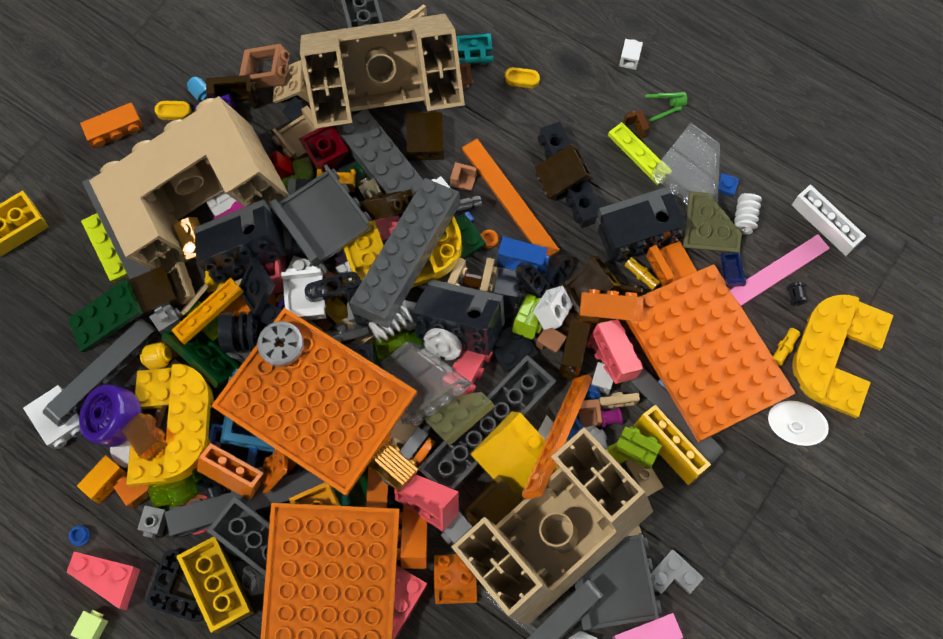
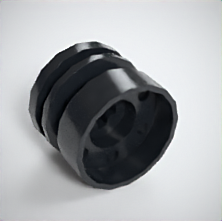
[218,311,260,353]

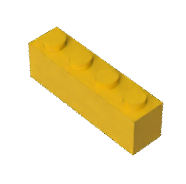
[634,405,711,485]

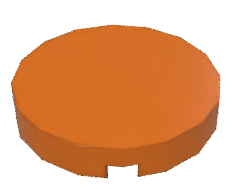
[413,438,435,468]

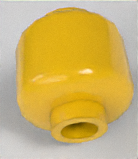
[140,342,172,370]

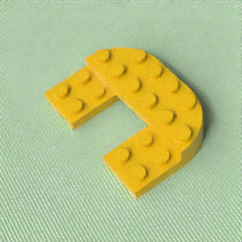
[344,216,462,287]
[792,295,893,418]
[126,364,214,487]

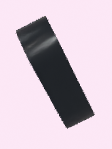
[195,477,226,498]

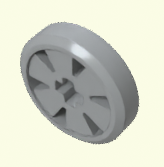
[257,321,304,367]

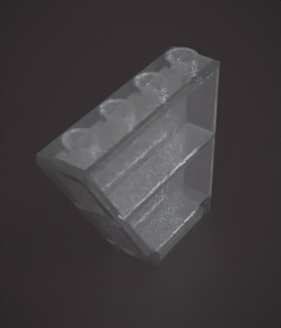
[650,123,720,204]
[381,342,471,426]

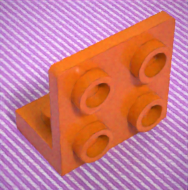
[646,241,697,286]
[262,449,297,494]
[434,554,477,604]

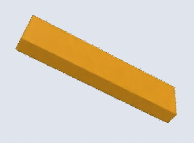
[172,278,244,345]

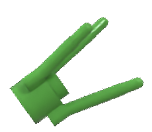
[645,92,687,122]

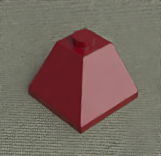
[299,126,349,173]

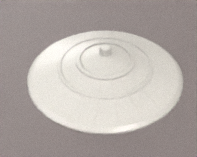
[768,401,829,446]

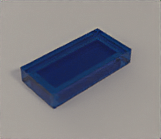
[720,252,746,287]

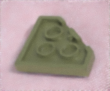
[682,191,742,252]
[417,392,495,446]

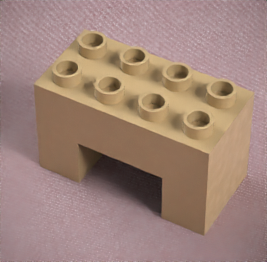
[300,14,465,129]
[89,97,290,273]
[451,427,653,625]

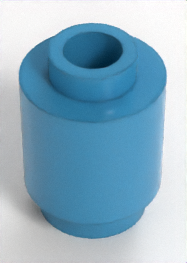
[187,77,208,103]

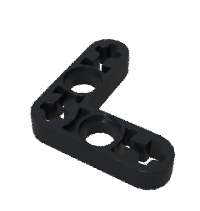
[516,255,574,298]
[304,272,371,327]
[147,550,204,622]

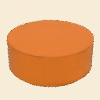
[481,230,498,249]

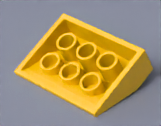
[471,411,559,500]

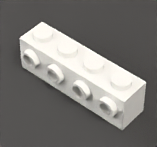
[792,185,866,256]

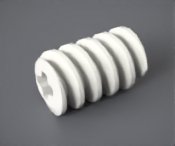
[734,193,762,235]
[369,305,414,343]

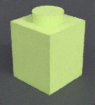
[70,609,108,639]

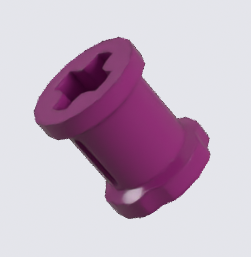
[601,407,622,428]

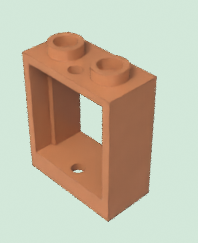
[239,44,290,89]

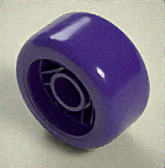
[79,384,141,448]

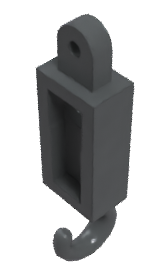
[380,423,431,486]

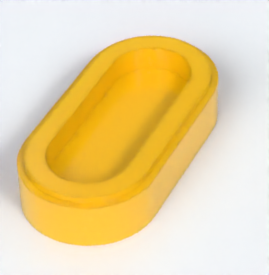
[505,67,540,88]
[155,101,192,120]

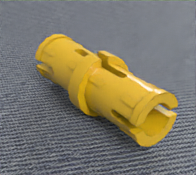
[624,257,660,291]
[772,328,801,366]

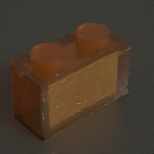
[122,412,167,461]

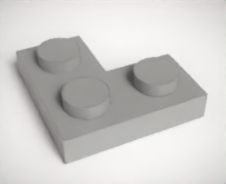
[650,549,704,595]

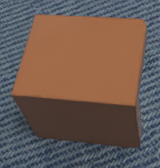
[450,162,477,191]
[536,328,567,353]
[578,399,602,428]

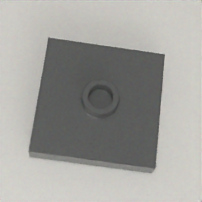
[323,323,369,342]

